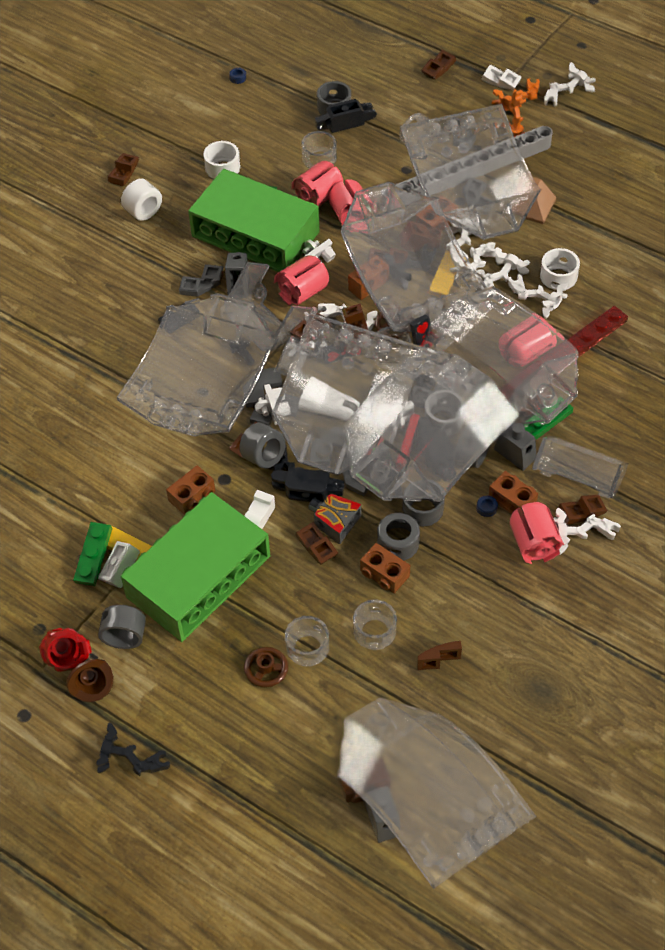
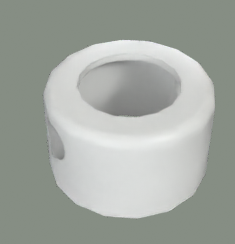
[203,141,240,179]
[121,179,162,221]
[540,248,580,290]

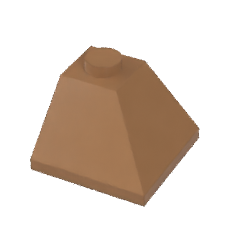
[509,174,556,224]

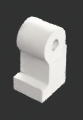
[245,490,275,529]

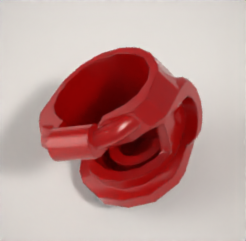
[39,628,92,672]

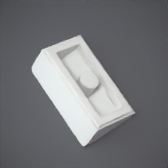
[98,541,140,588]

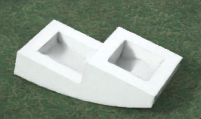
[481,65,521,90]

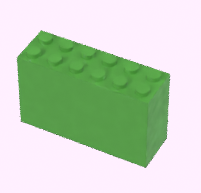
[188,168,320,272]
[121,492,270,642]

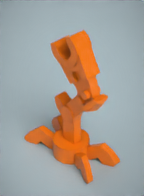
[491,78,540,114]
[500,90,526,138]

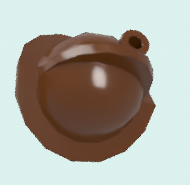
[66,659,114,702]

